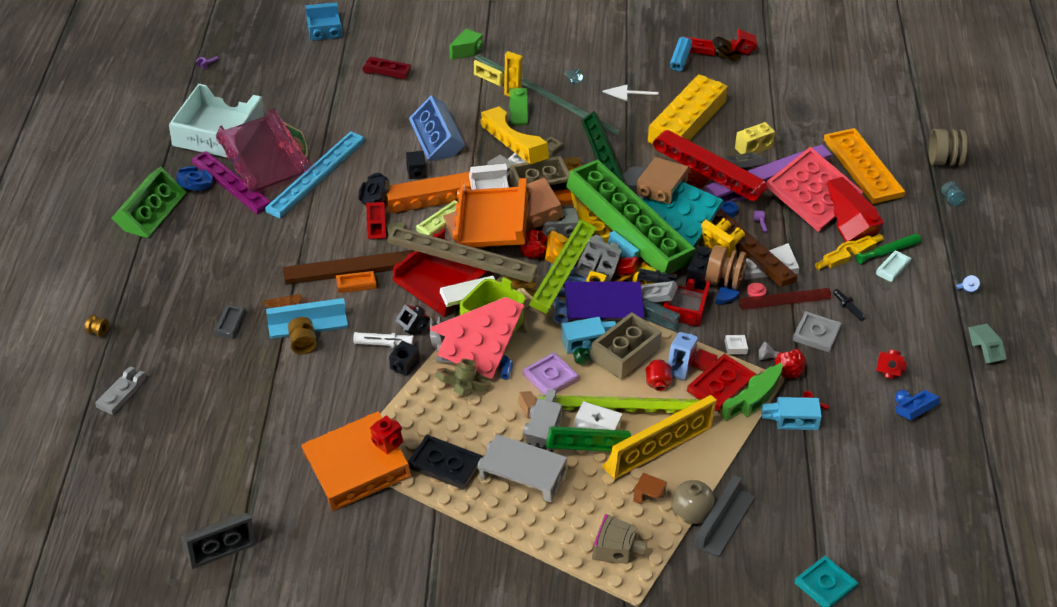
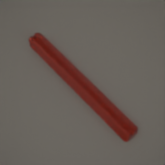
[739,288,831,309]

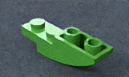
[721,363,783,421]

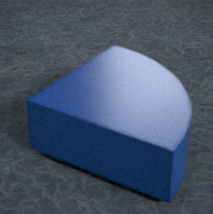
[715,287,739,305]

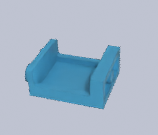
[305,2,343,41]

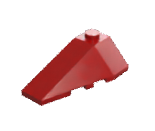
[827,177,884,242]

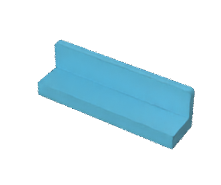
[266,298,348,339]

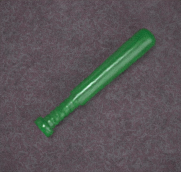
[856,233,921,264]

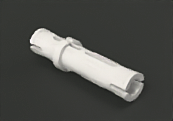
[353,332,414,348]

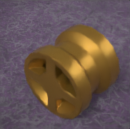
[85,315,109,338]

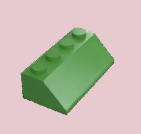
[111,167,187,238]

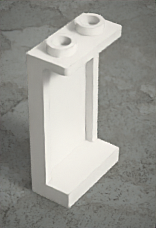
[469,164,509,190]

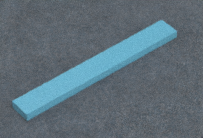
[265,131,365,219]

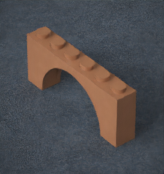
[443,177,563,249]

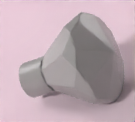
[758,342,780,360]

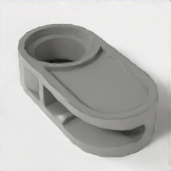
[430,316,443,348]

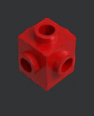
[876,349,907,379]
[370,415,404,455]

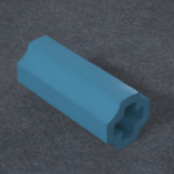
[670,37,692,71]

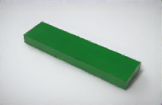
[546,426,631,452]

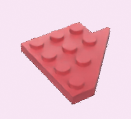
[430,297,525,379]

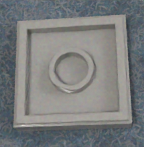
[792,311,842,353]

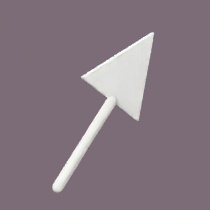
[602,85,659,101]

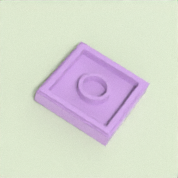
[523,352,579,395]

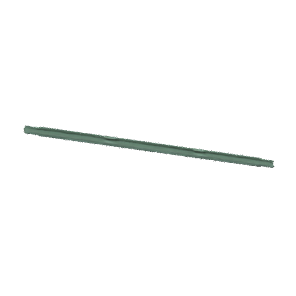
[475,54,619,135]

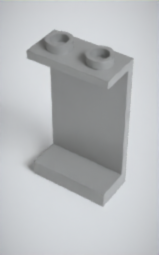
[478,434,568,503]

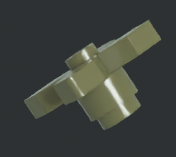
[435,358,491,396]

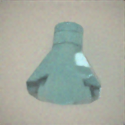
[565,69,583,85]

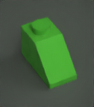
[449,29,484,59]
[509,88,528,126]

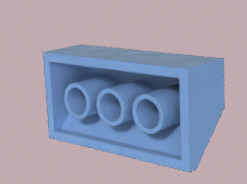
[409,95,465,161]

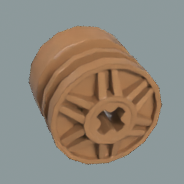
[705,245,747,291]

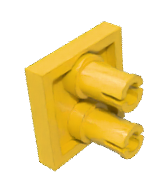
[701,218,745,257]

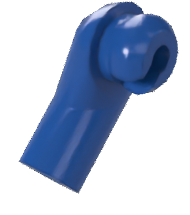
[499,355,513,380]

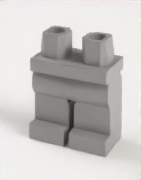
[574,235,622,282]

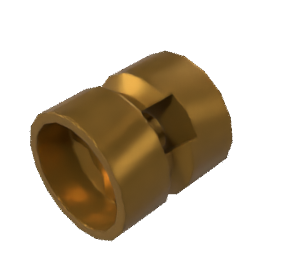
[288,317,317,354]

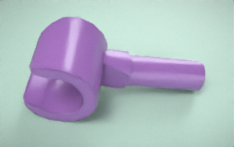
[196,56,219,70]
[753,211,768,233]

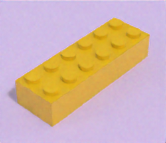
[647,74,728,144]

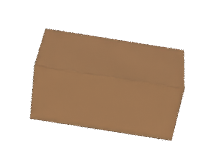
[518,391,537,418]

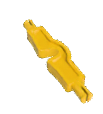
[815,234,884,270]

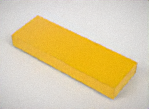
[504,51,523,97]

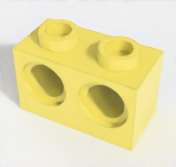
[735,122,775,154]

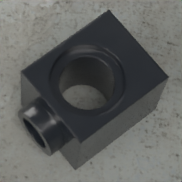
[406,151,427,179]
[389,341,419,376]

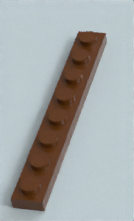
[711,208,797,287]

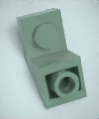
[968,324,1007,364]

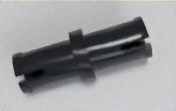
[637,268,677,283]

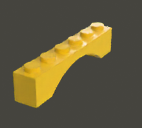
[480,107,549,165]

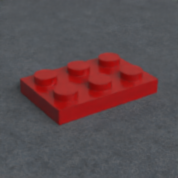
[687,354,756,412]

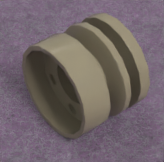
[929,129,967,166]

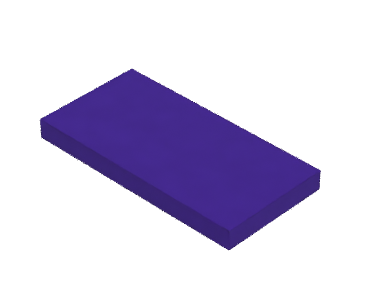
[564,281,645,320]

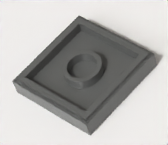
[722,152,766,168]

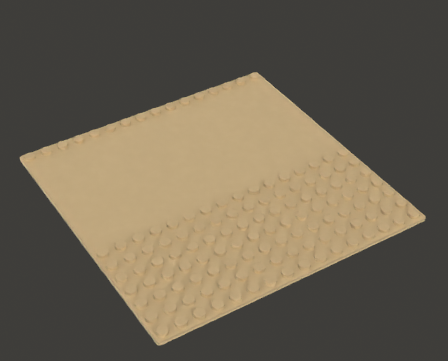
[380,274,784,606]

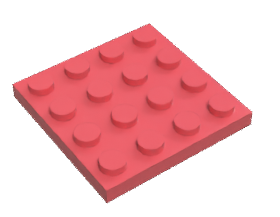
[766,147,863,232]

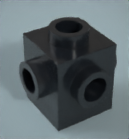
[395,304,430,334]

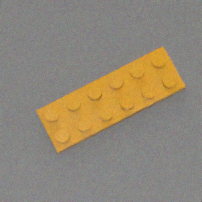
[823,128,905,204]

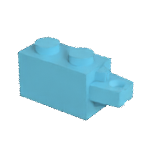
[561,317,616,354]
[761,397,822,430]

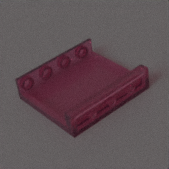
[216,108,310,193]

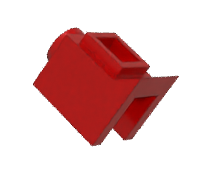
[731,29,758,55]

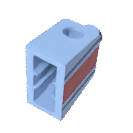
[668,332,698,380]

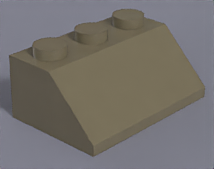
[510,156,570,190]

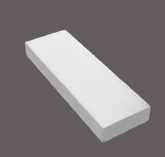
[440,276,495,307]

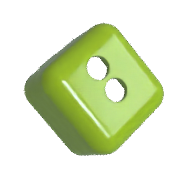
[460,277,525,333]

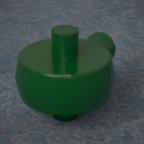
[573,347,591,365]

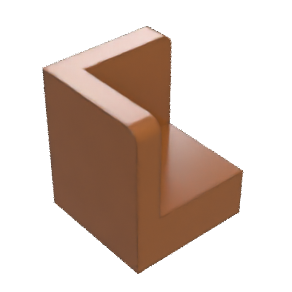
[633,473,667,504]

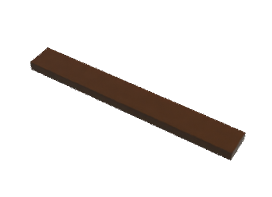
[283,250,415,285]

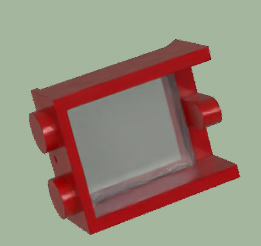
[662,274,711,327]

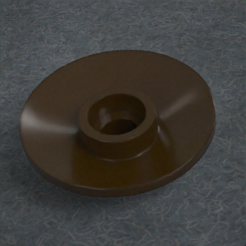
[712,37,740,61]

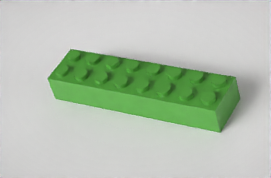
[566,159,695,274]

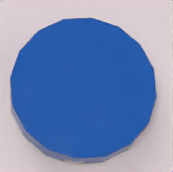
[176,167,213,190]

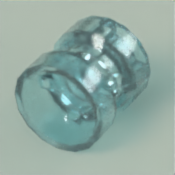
[940,181,965,206]

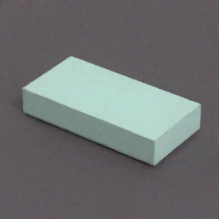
[876,250,911,282]

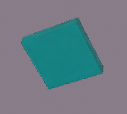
[794,555,859,607]

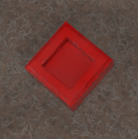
[691,349,718,371]

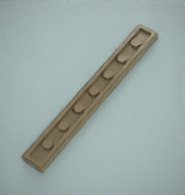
[387,226,538,283]

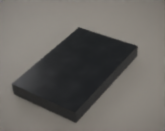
[408,434,483,490]

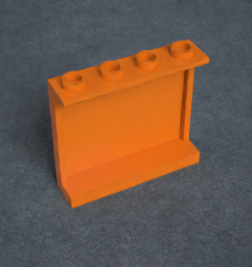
[452,178,529,247]
[301,411,411,511]

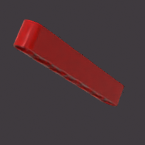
[653,130,767,201]

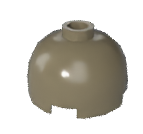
[671,480,715,524]

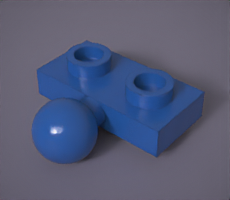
[895,390,940,420]

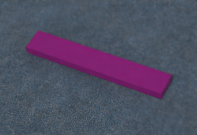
[192,151,271,215]

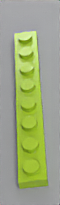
[529,219,597,314]
[539,394,702,413]

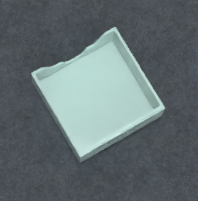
[169,84,264,159]

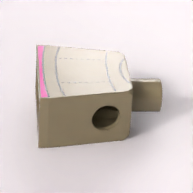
[592,514,647,564]

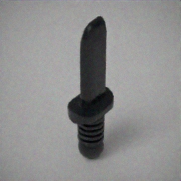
[833,289,865,321]

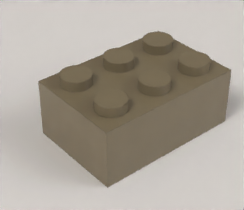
[591,312,662,379]

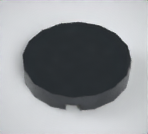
[358,173,390,206]

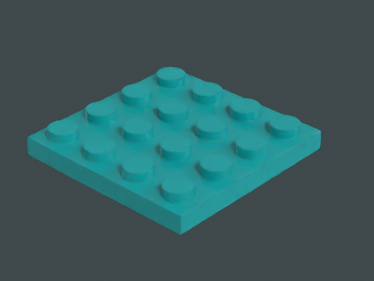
[642,181,723,248]

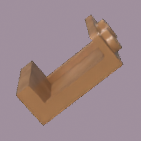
[637,157,688,204]

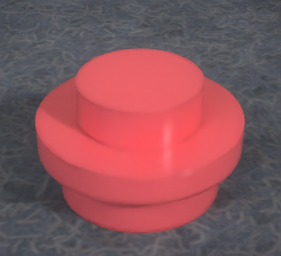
[747,283,767,300]

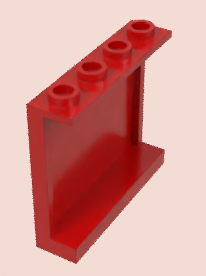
[393,229,494,317]

